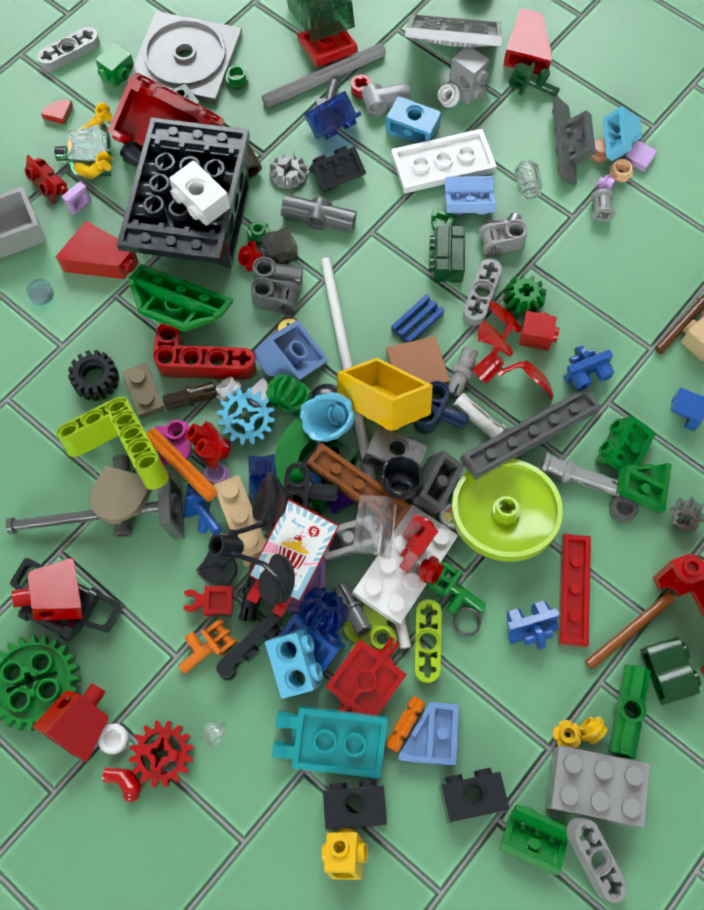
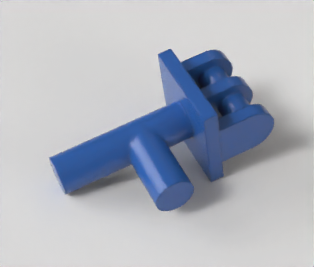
[183,483,222,535]

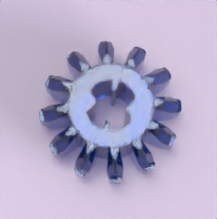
[298,587,349,636]

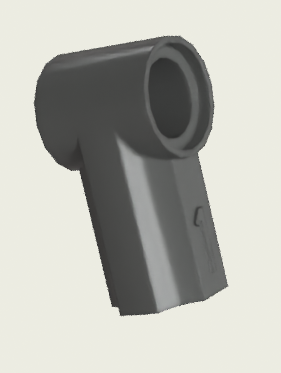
[253,257,303,287]

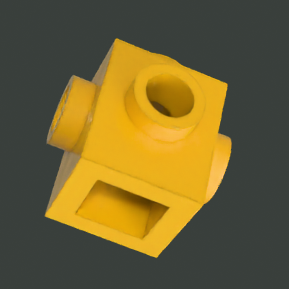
[321,828,368,880]

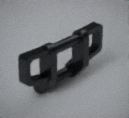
[10,558,123,642]

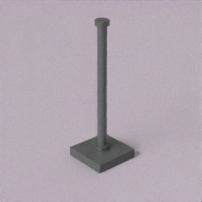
[6,469,185,540]

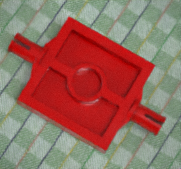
[325,636,407,715]

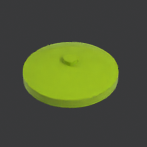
[451,459,563,562]

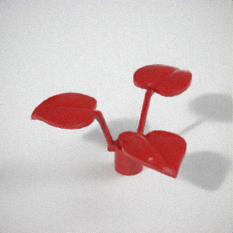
[473,300,554,401]

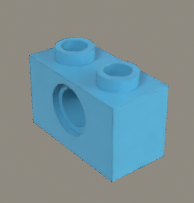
[386,96,441,144]

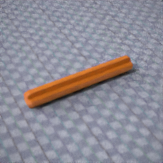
[146,428,218,501]

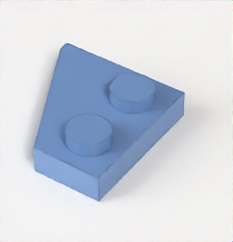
[398,702,459,766]

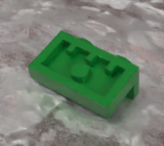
[595,416,655,472]

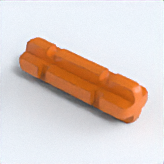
[385,696,425,752]

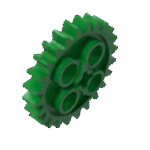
[0,634,82,732]

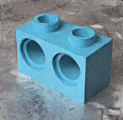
[265,628,323,699]

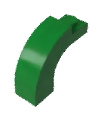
[275,418,328,515]

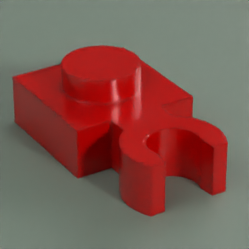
[183,586,234,616]

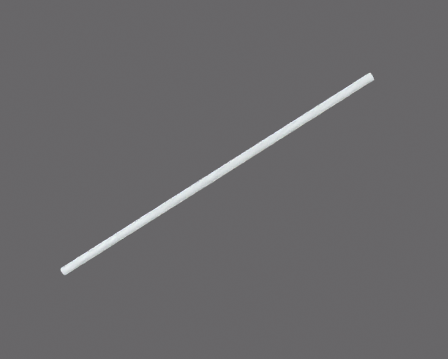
[321,257,411,650]

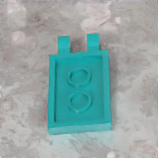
[272,706,388,779]

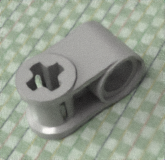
[478,219,528,256]

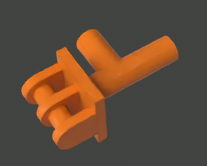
[178,619,238,674]

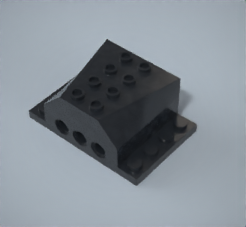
[116,118,250,269]

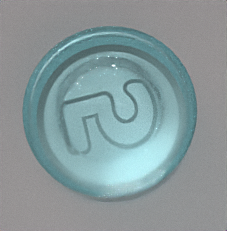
[27,279,54,305]

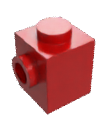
[519,311,560,351]

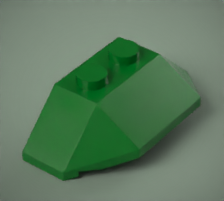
[128,264,233,332]

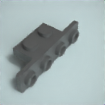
[552,96,596,185]

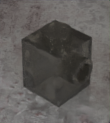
[258,226,299,265]

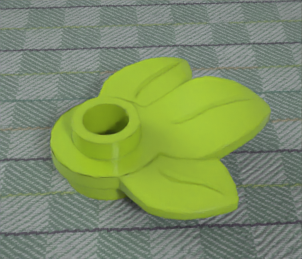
[342,604,397,652]

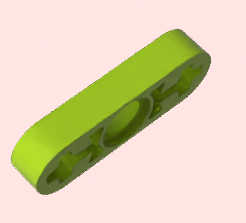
[414,599,442,684]

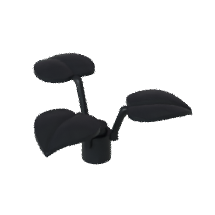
[196,472,295,604]

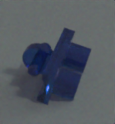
[248,454,277,505]

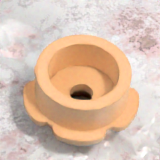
[609,159,633,182]

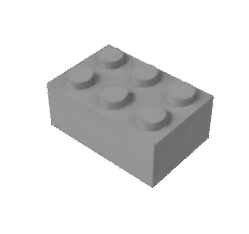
[0,186,47,258]
[545,745,650,828]

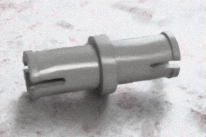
[448,346,479,399]

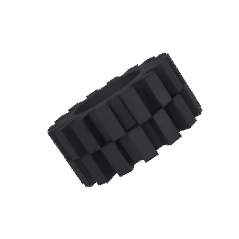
[68,350,119,401]

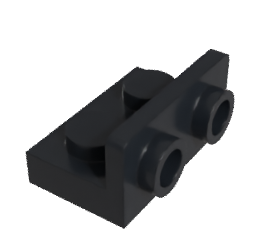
[308,146,366,193]

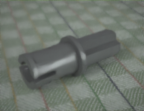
[333,582,372,637]

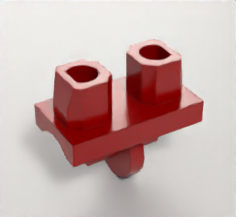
[185,421,231,470]

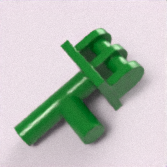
[426,561,486,615]

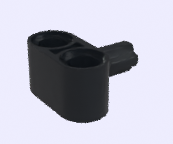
[284,462,338,508]

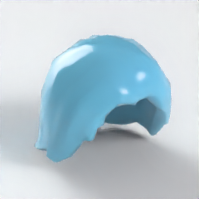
[300,392,356,442]

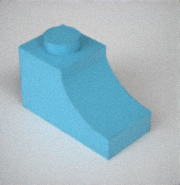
[603,106,642,161]

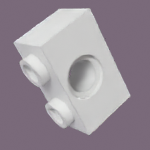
[169,160,230,226]

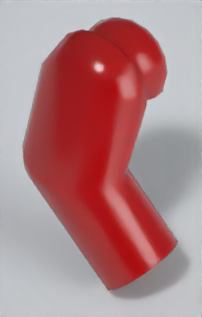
[102,767,141,802]

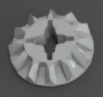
[269,154,307,189]

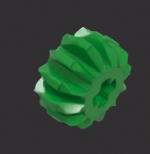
[503,274,547,317]
[265,374,311,415]

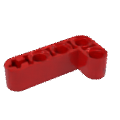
[153,323,257,380]

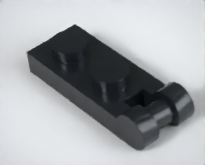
[216,612,282,681]

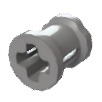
[591,189,615,222]

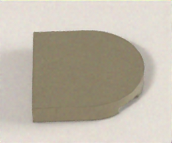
[90,466,152,524]

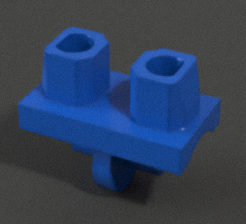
[563,345,614,391]
[507,600,560,650]

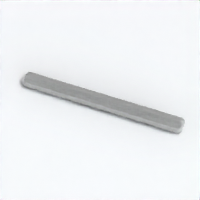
[262,43,386,108]

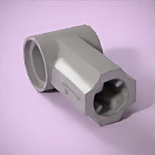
[361,83,411,116]

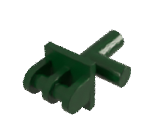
[509,62,560,97]

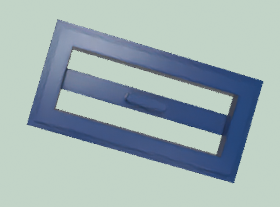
[391,294,445,343]

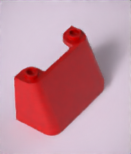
[107,73,225,146]
[652,554,704,676]

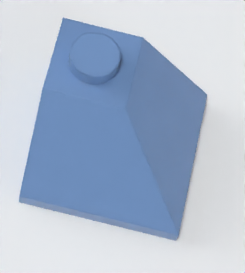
[253,320,329,381]

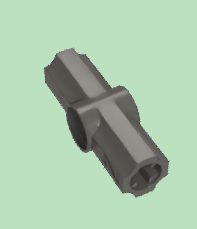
[281,194,357,233]

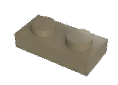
[122,363,165,419]

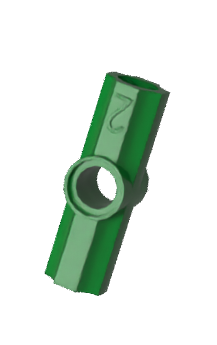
[608,664,651,759]

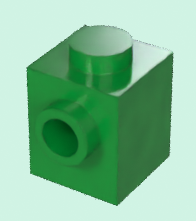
[95,42,134,87]

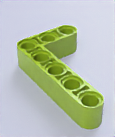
[56,397,169,490]

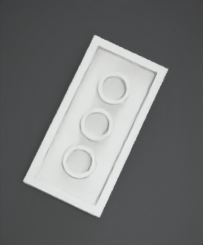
[391,129,497,194]
[352,504,458,626]

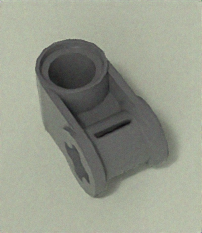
[251,277,301,315]

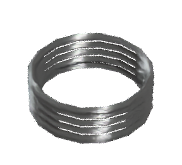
[453,607,481,636]

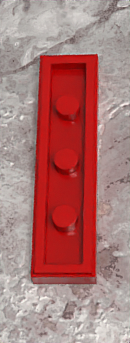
[558,534,591,648]

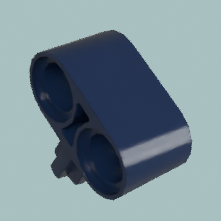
[413,381,469,434]

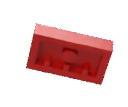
[399,514,439,574]

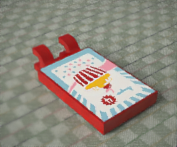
[246,499,339,617]

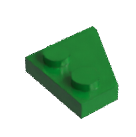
[616,463,672,513]

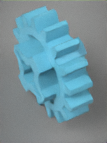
[217,388,275,446]

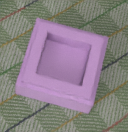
[624,140,657,172]
[61,182,91,216]

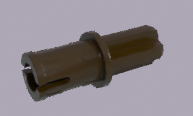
[163,382,216,410]

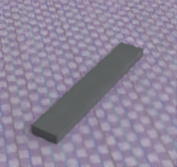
[460,388,602,481]

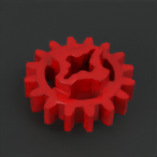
[129,720,195,788]

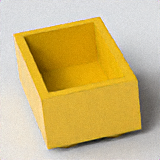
[337,358,433,431]

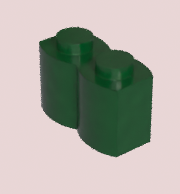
[640,637,701,705]

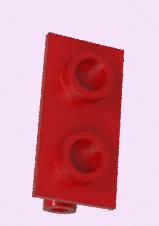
[24,155,68,204]

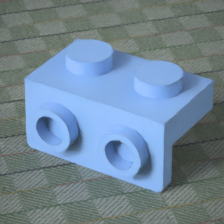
[444,176,496,215]

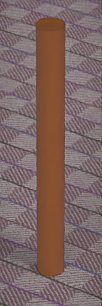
[584,592,675,670]

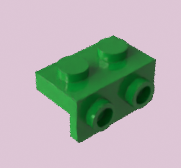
[499,804,569,876]

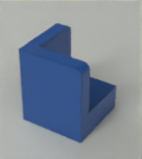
[671,387,704,431]

